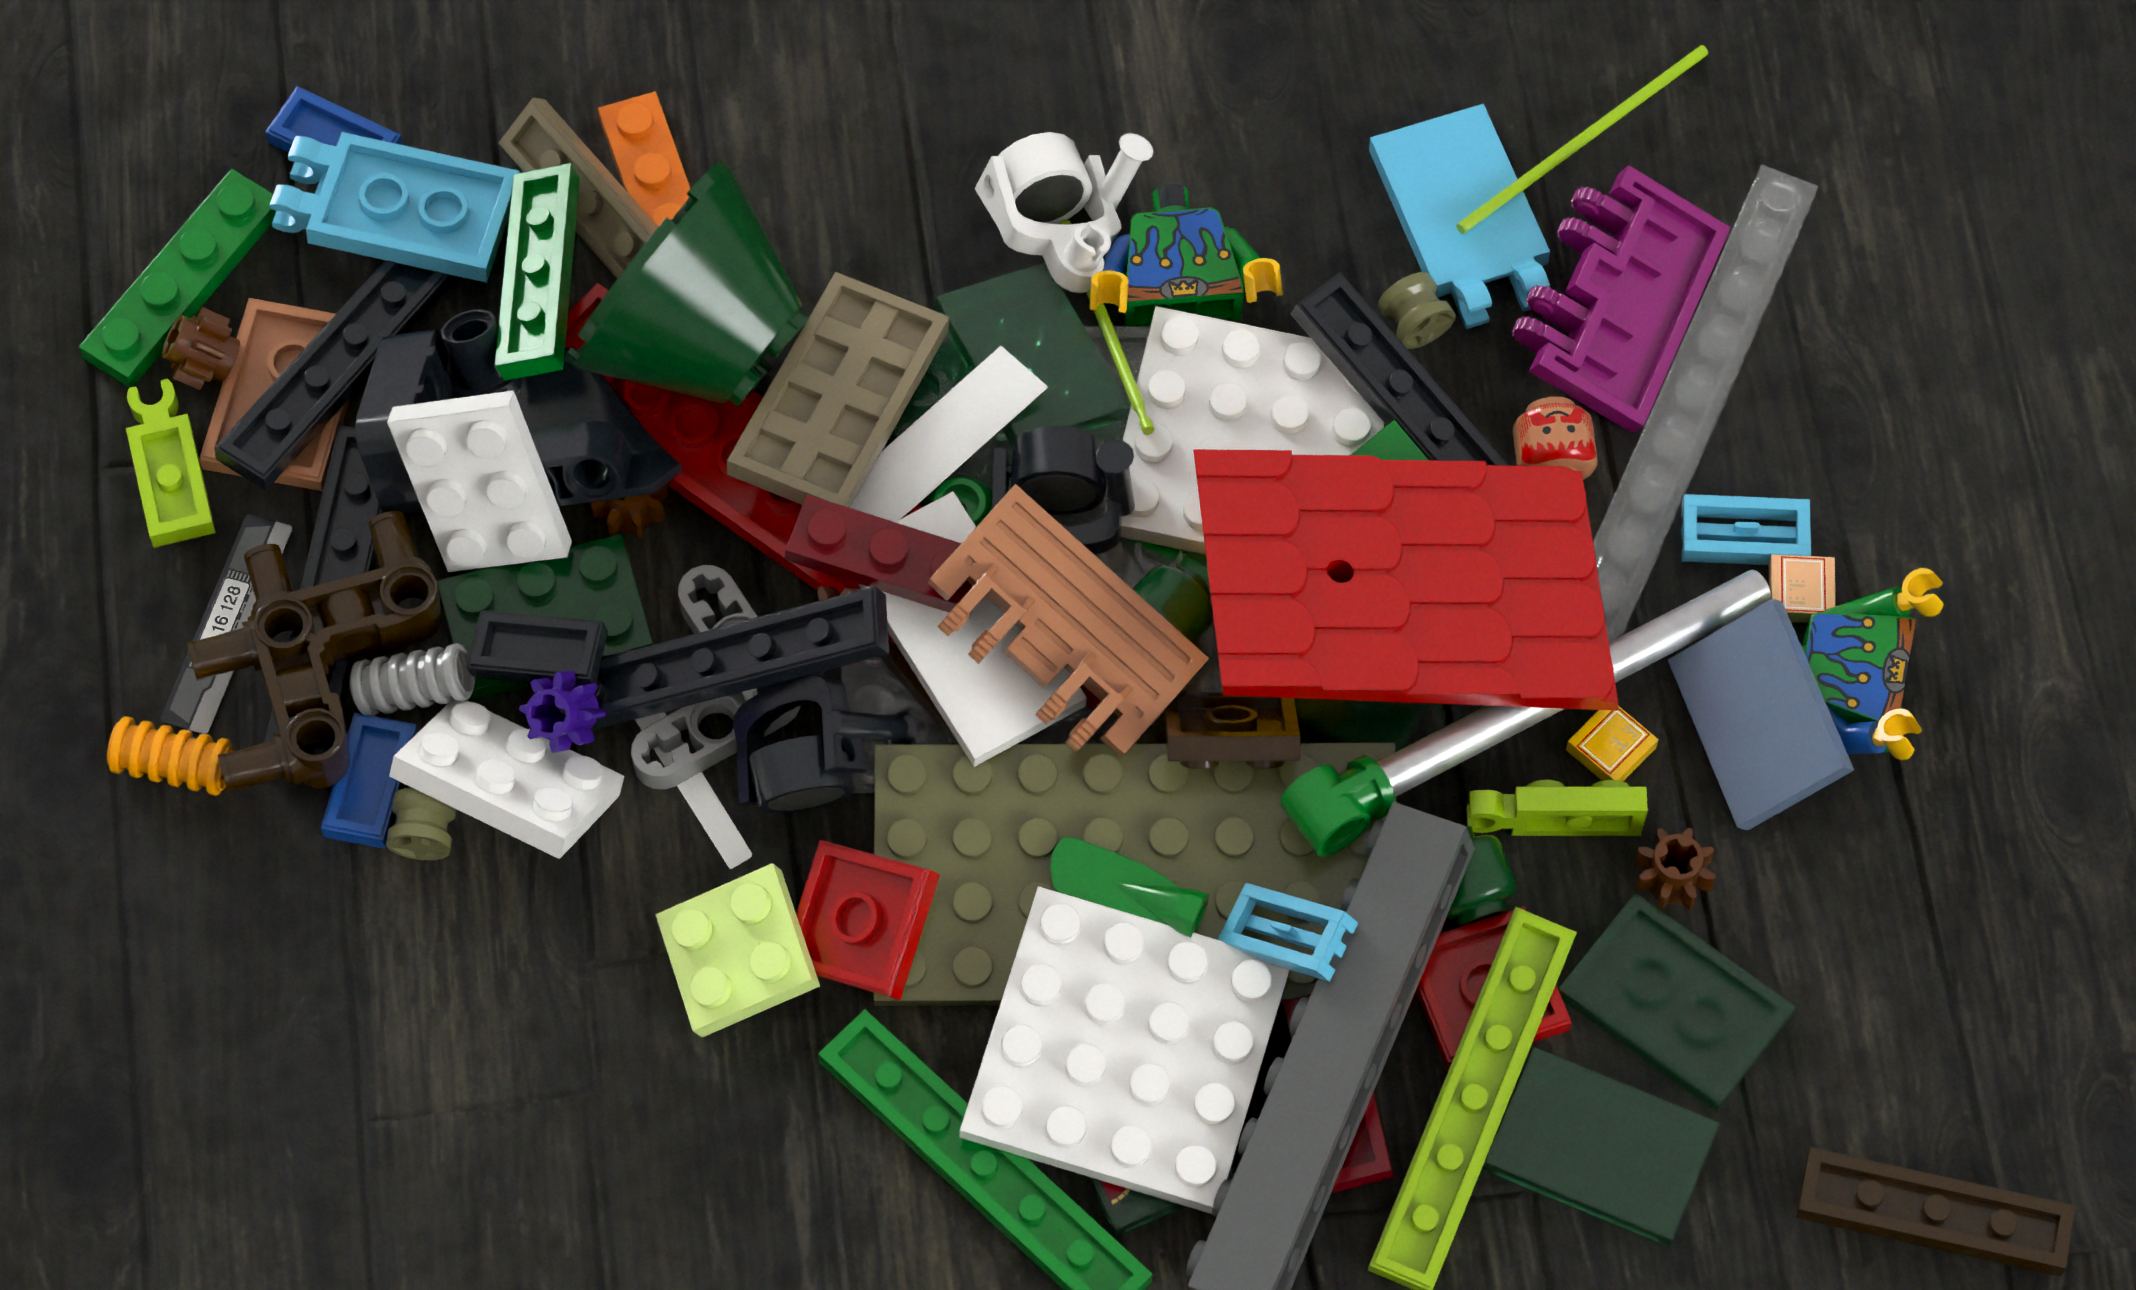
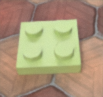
[655,863,820,1037]

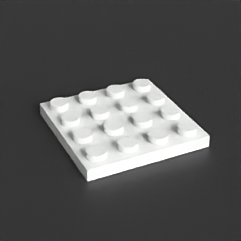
[1104,306,1385,555]
[959,886,1289,1214]

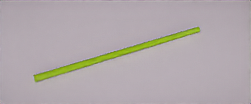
[1456,45,1708,234]

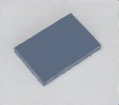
[1668,598,1854,830]

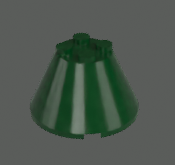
[565,160,810,407]

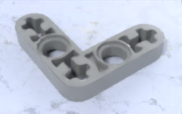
[631,565,800,790]

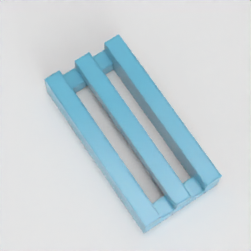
[1681,494,1811,565]
[1217,883,1358,982]

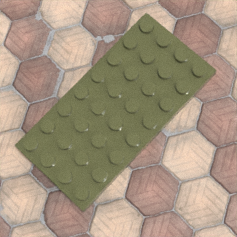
[874,743,1396,1006]

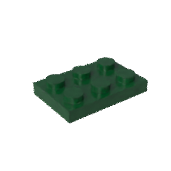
[437,534,653,702]

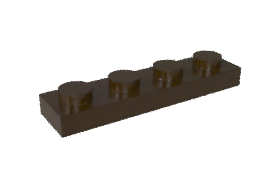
[1795,1147,2076,1276]

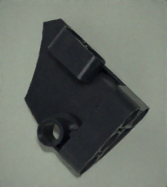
[355,309,683,514]

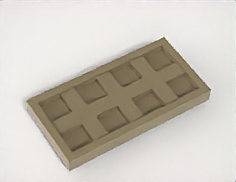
[727,272,950,508]

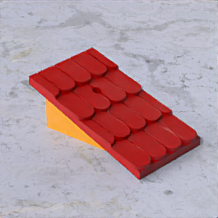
[1193,449,1618,711]

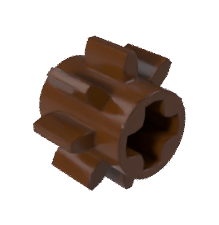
[162,307,240,390]
[590,483,669,539]
[1634,828,1716,910]

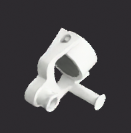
[975,132,1153,293]

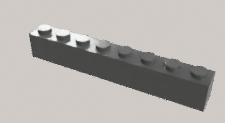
[1186,802,1475,1290]

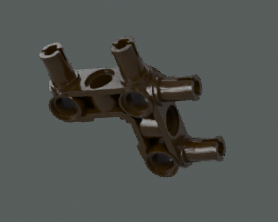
[186,511,442,794]

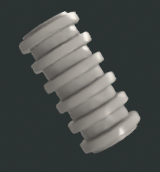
[350,643,475,716]

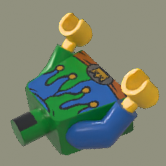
[1089,184,1283,330]
[1801,568,1943,760]

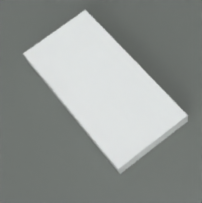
[857,492,1087,767]

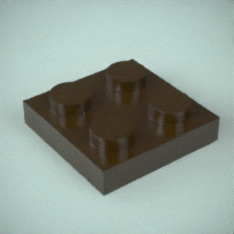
[1164,692,1300,769]

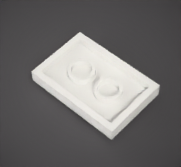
[387,391,572,572]
[389,698,624,859]

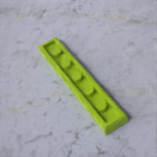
[1367,907,1577,1290]

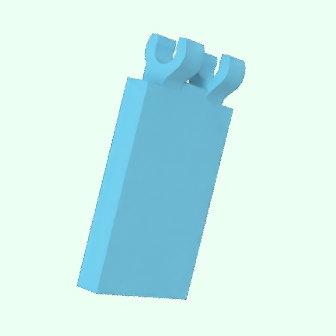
[1369,104,1550,329]
[270,132,519,283]

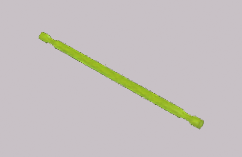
[1060,220,1155,435]

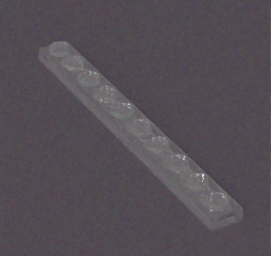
[1593,164,1818,642]

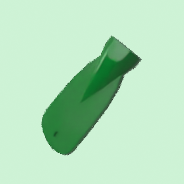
[1051,837,1209,938]

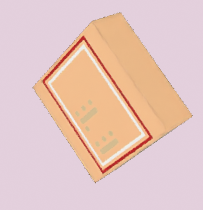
[1768,554,1836,623]

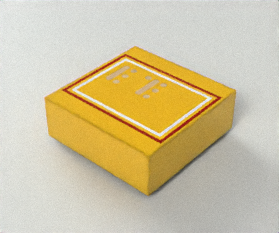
[1566,706,1659,781]

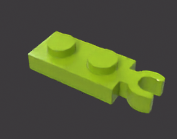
[126,379,216,548]
[1466,780,1648,836]

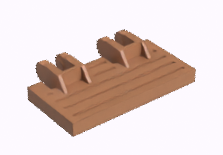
[927,484,1209,757]

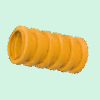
[107,716,234,796]

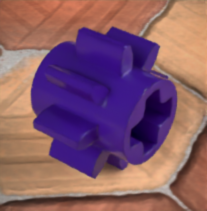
[519,670,606,753]

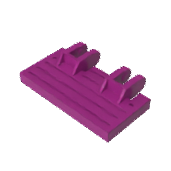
[1512,165,1731,434]

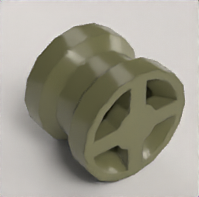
[1378,272,1456,349]
[386,787,456,860]

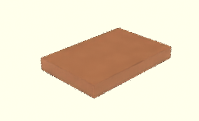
[199,298,351,491]

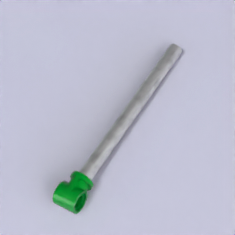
[1280,570,1771,857]

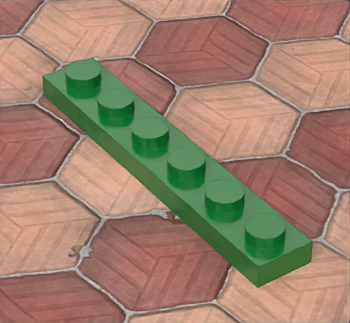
[818,1009,1153,1290]

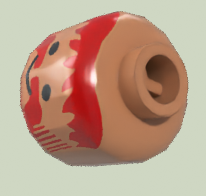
[1513,397,1598,480]

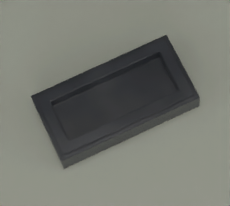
[467,610,608,685]

